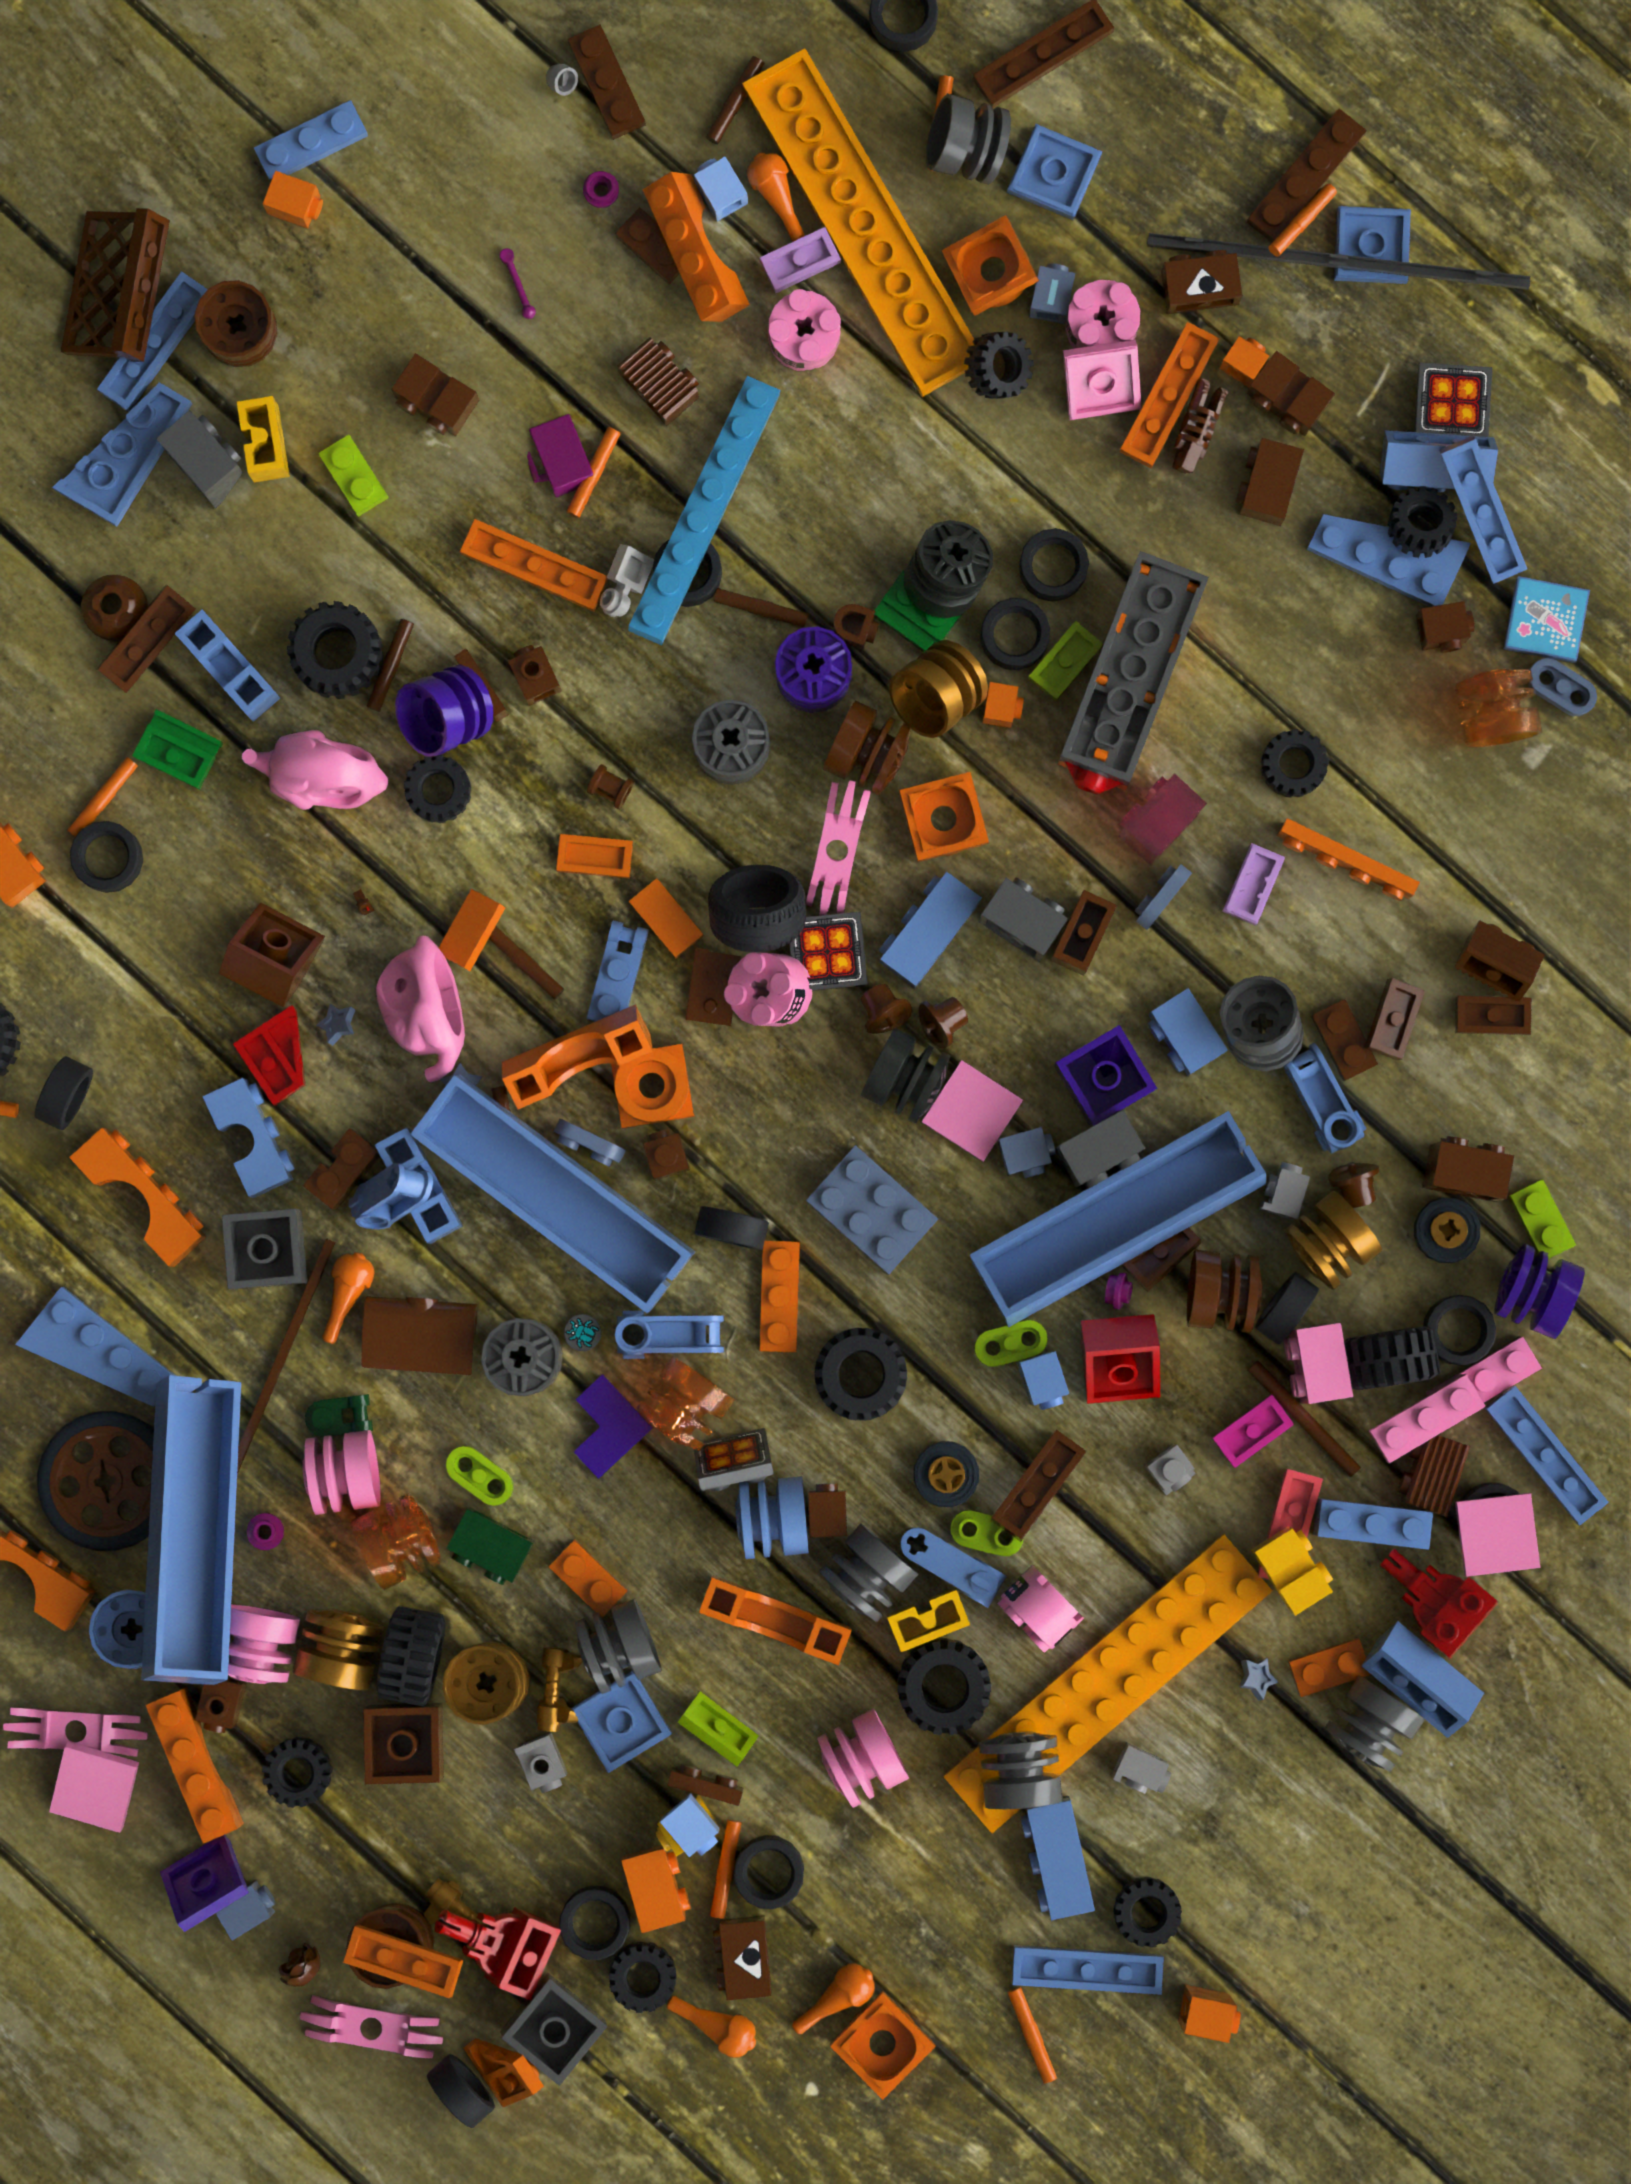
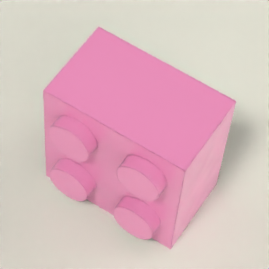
[1284,1323,1353,1404]

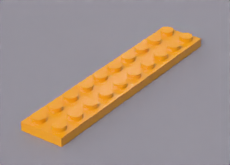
[742,48,974,397]
[943,1534,1273,1833]

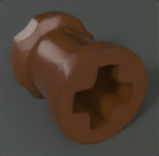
[587,764,634,810]

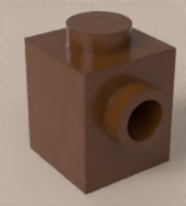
[1416,601,1475,653]
[508,645,562,706]
[643,1129,690,1181]
[808,1483,847,1538]
[195,1678,247,1733]

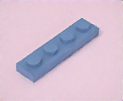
[97,271,208,412]
[1439,435,1527,584]
[1484,1386,1609,1525]
[1012,1945,1164,1995]

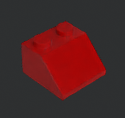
[1081,1314,1160,1404]

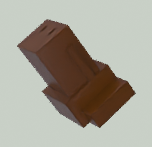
[353,889,375,915]

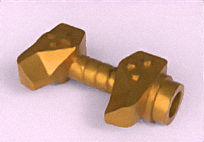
[536,1647,583,1732]
[424,1878,493,1950]

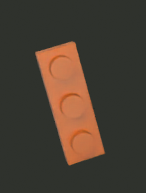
[759,1241,800,1352]
[343,1925,463,1998]

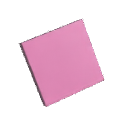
[1063,340,1142,420]
[922,1060,1023,1162]
[1455,1493,1541,1577]
[49,1741,139,1833]

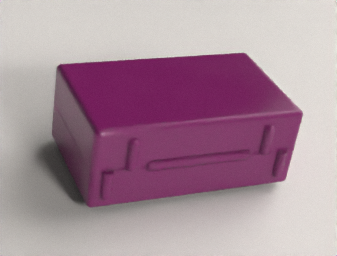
[527,414,594,498]

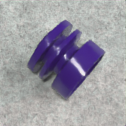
[775,626,852,713]
[395,664,493,757]
[1494,1244,1585,1339]

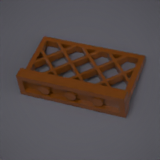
[61,208,170,362]

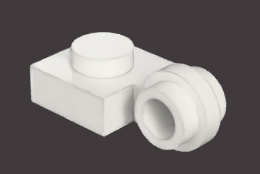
[600,544,654,617]

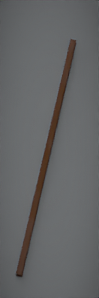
[237,1238,336,1475]

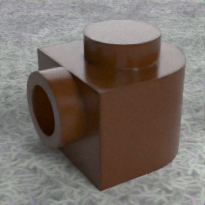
[834,604,880,650]

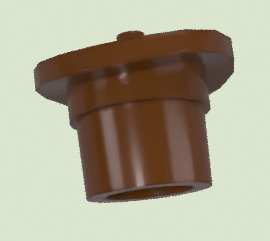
[861,984,912,1034]
[919,997,968,1048]
[1328,1162,1380,1208]

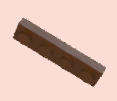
[972,0,1114,108]
[1247,108,1367,242]

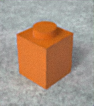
[263,170,323,229]

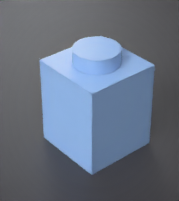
[694,157,748,221]
[660,1793,719,1857]

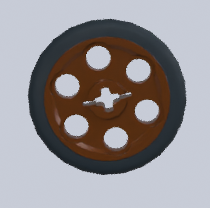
[37,1411,154,1551]

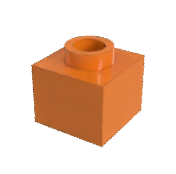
[1220,336,1269,388]
[983,682,1024,728]

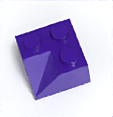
[1053,1025,1158,1128]

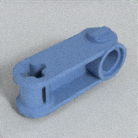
[1283,1043,1367,1154]
[349,1163,433,1230]
[615,1311,724,1359]
[901,1528,1007,1608]

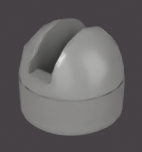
[546,63,578,96]

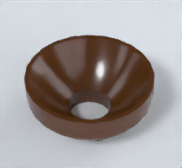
[81,575,148,641]

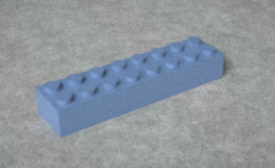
[410,1074,696,1313]
[970,1111,1266,1327]
[141,1375,241,1685]

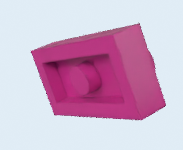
[1212,1394,1294,1468]

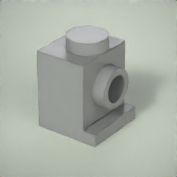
[1258,1162,1310,1220]
[1144,1444,1196,1495]
[514,1732,568,1793]
[1110,1742,1171,1794]

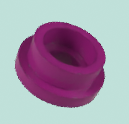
[583,171,619,208]
[1105,1273,1133,1310]
[247,1513,284,1550]

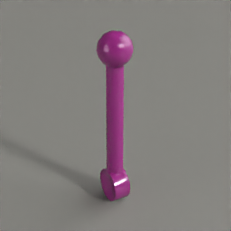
[500,248,536,319]

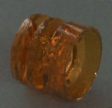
[1455,669,1542,748]
[637,1356,736,1452]
[351,1492,442,1590]

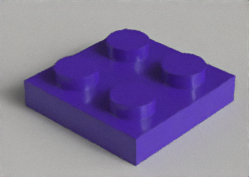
[160,1835,249,1932]

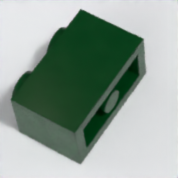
[446,1507,535,1585]

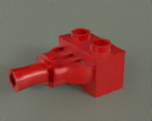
[1380,1548,1498,1660]
[435,1907,561,2000]

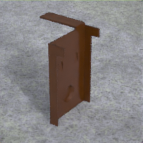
[685,947,741,1026]

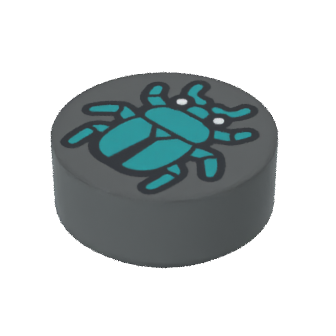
[564,1314,602,1351]

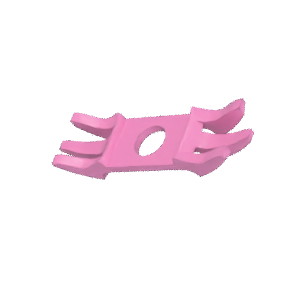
[805,780,871,916]
[3,1707,148,1757]
[300,1995,443,2058]

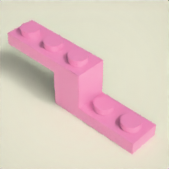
[1369,1336,1542,1463]

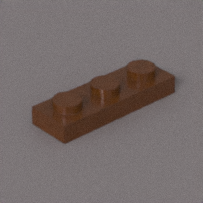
[568,24,646,140]
[97,585,196,693]
[991,1429,1086,1542]

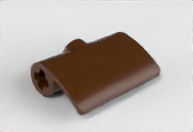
[361,1296,478,1375]

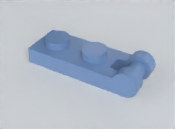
[587,920,649,1022]

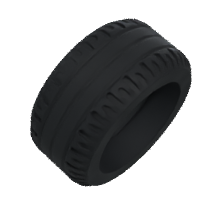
[708,865,806,952]

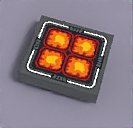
[1414,363,1492,437]
[790,912,868,991]
[693,1428,774,1491]

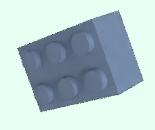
[806,1145,938,1275]

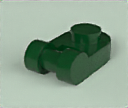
[305,1394,373,1437]

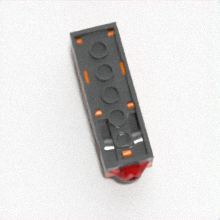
[1058,551,1209,795]

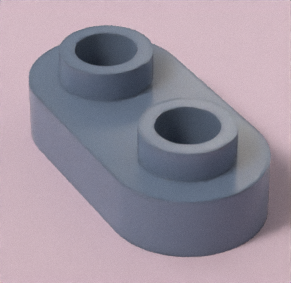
[1527,658,1597,716]
[1135,864,1192,930]
[553,1119,626,1167]

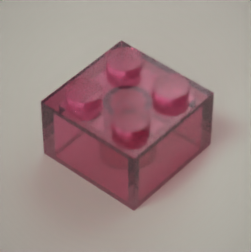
[1119,773,1207,866]

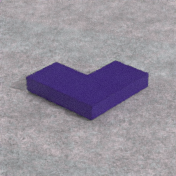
[574,1374,653,1479]

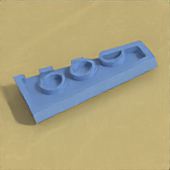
[52,382,192,527]
[1307,514,1471,607]
[15,1287,176,1407]

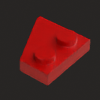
[233,1005,306,1106]

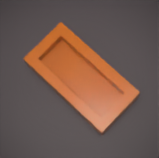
[556,834,633,879]
[629,878,704,959]
[439,889,506,971]

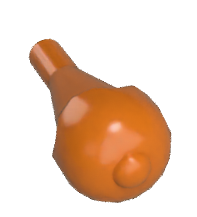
[747,153,805,242]
[322,1252,375,1344]
[792,1963,875,2034]
[666,1996,756,2058]

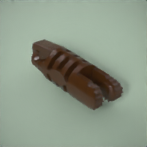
[1172,377,1228,474]

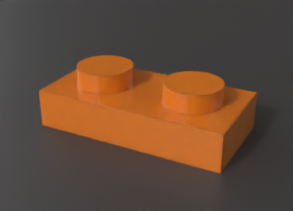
[549,1540,628,1618]
[1288,1638,1371,1697]

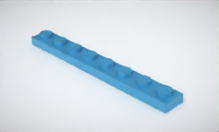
[628,376,780,646]

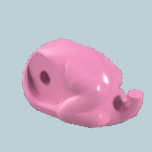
[242,730,388,810]
[376,936,465,1083]

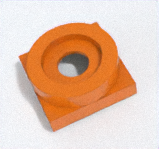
[942,215,1039,316]
[899,772,989,862]
[611,1044,695,1129]
[830,1991,936,2100]

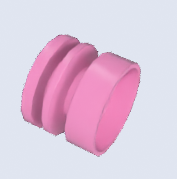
[303,1430,381,1515]
[228,1604,300,1684]
[817,1708,909,1808]

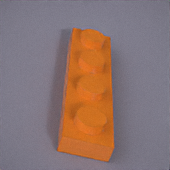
[1120,322,1220,469]
[460,519,609,612]
[1277,818,1420,901]

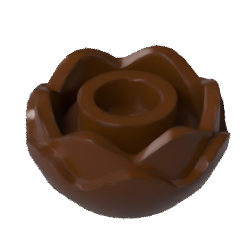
[279,1943,321,1987]

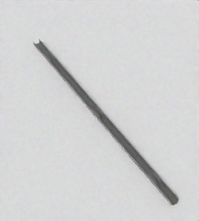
[1147,233,1531,290]

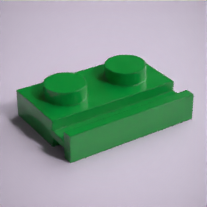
[874,570,962,652]
[132,709,223,790]

